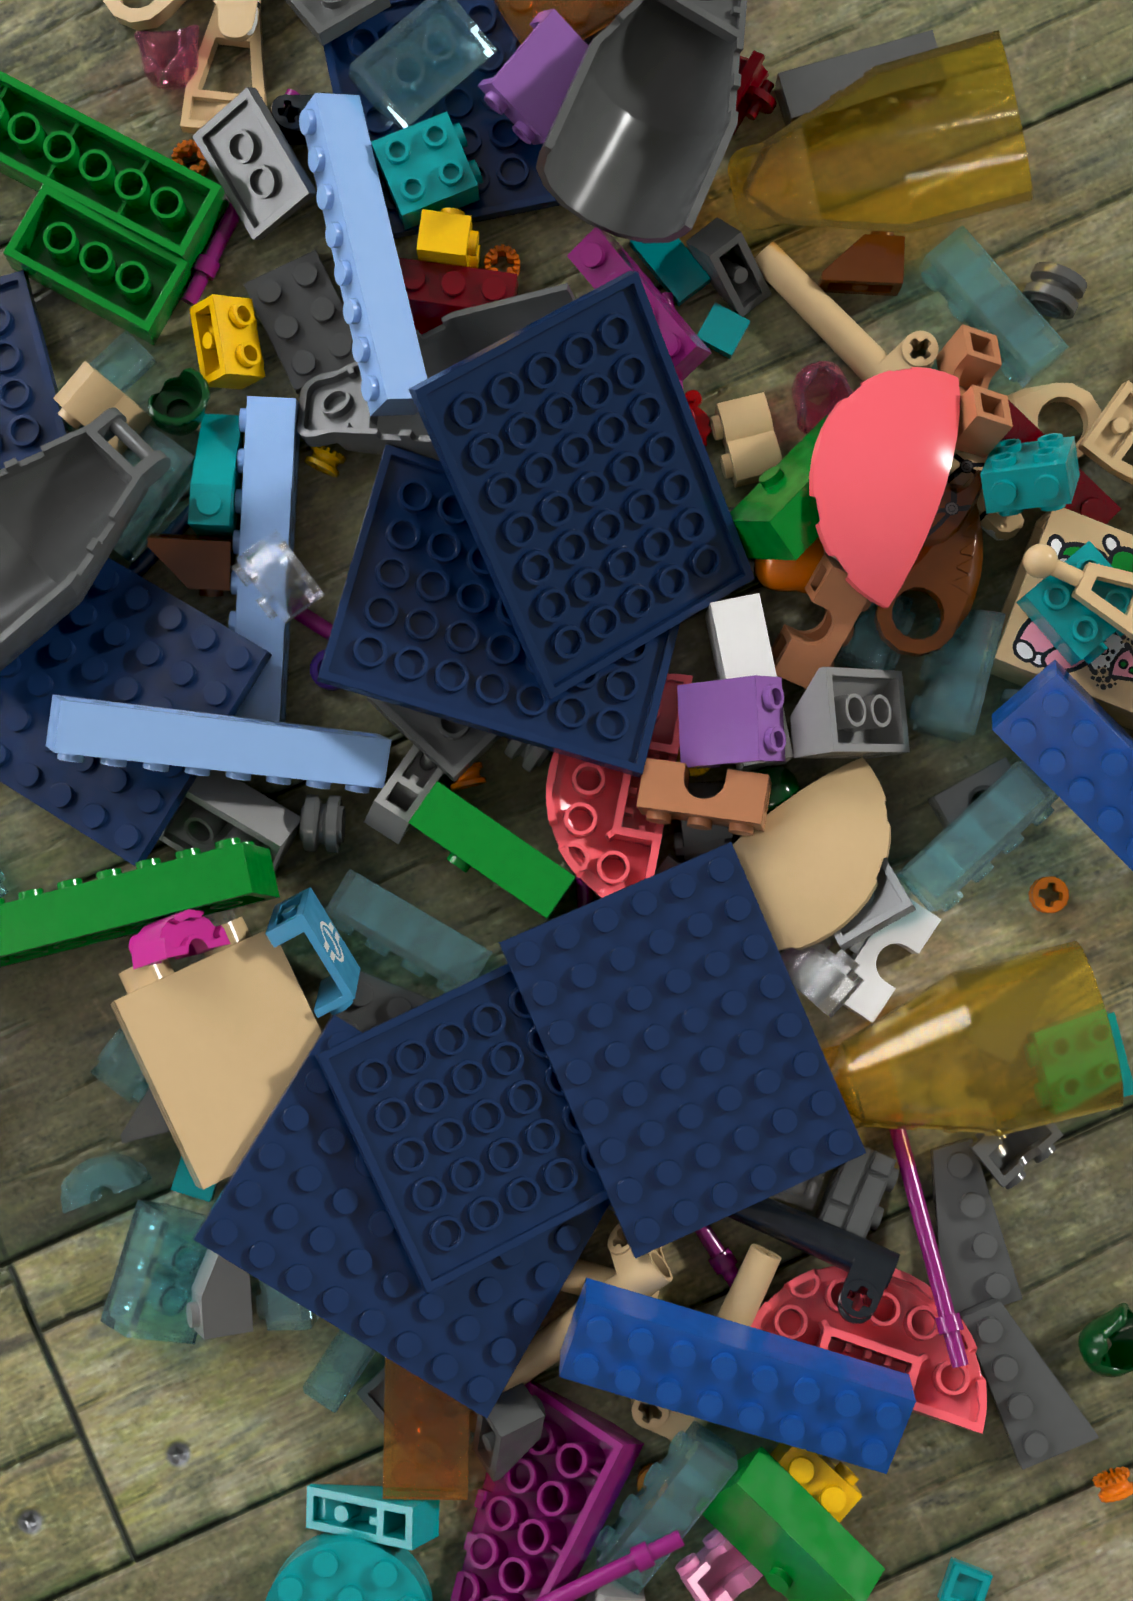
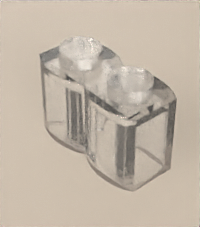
[779,938,864,1018]

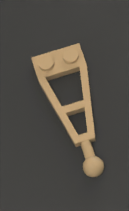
[180,5,267,134]
[1077,380,1133,485]
[1023,544,1133,640]

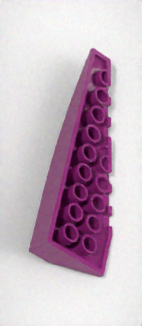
[450,1380,644,1601]

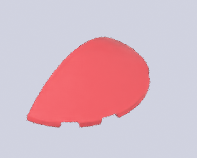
[809,367,960,609]
[546,674,693,898]
[751,1266,987,1434]

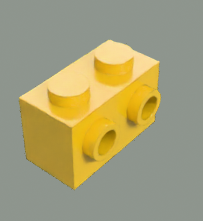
[416,208,481,268]
[189,294,266,390]
[770,1443,863,1523]

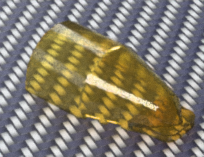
[728,30,1034,234]
[822,941,1124,1136]

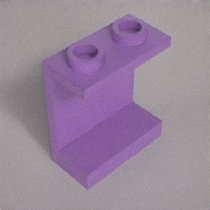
[478,8,588,145]
[677,675,786,768]

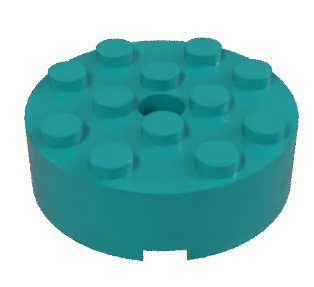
[265,1532,433,1601]

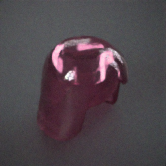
[134,25,200,90]
[792,361,853,435]

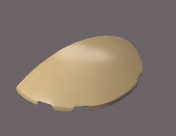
[733,757,891,950]

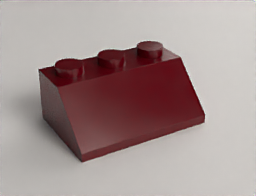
[398,257,518,335]

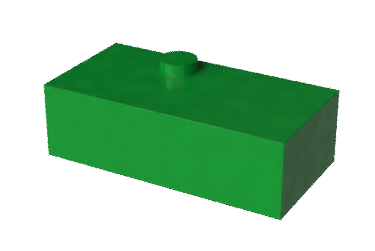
[3,183,192,345]
[730,415,828,560]
[408,781,576,920]
[694,1446,885,1601]

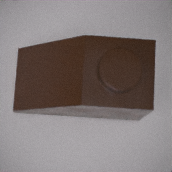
[818,230,905,296]
[147,533,234,597]

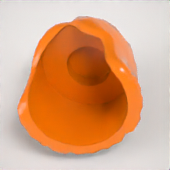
[755,537,824,594]

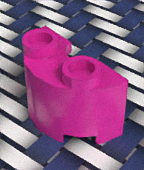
[129,909,231,970]

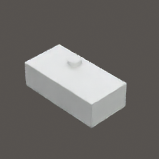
[705,593,793,771]

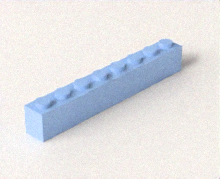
[299,93,427,416]
[228,396,300,722]
[45,695,392,793]

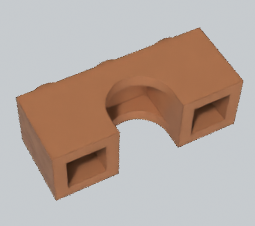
[936,324,1013,458]
[771,553,872,689]
[636,758,772,836]

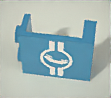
[265,887,360,1018]

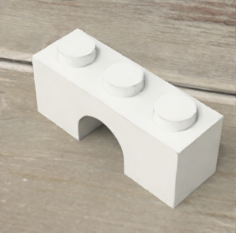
[826,899,941,1023]

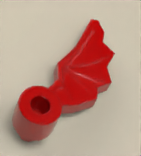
[685,390,712,447]

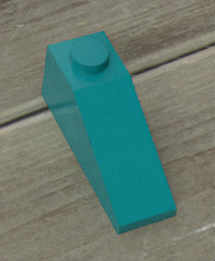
[188,414,243,536]
[306,1484,440,1551]

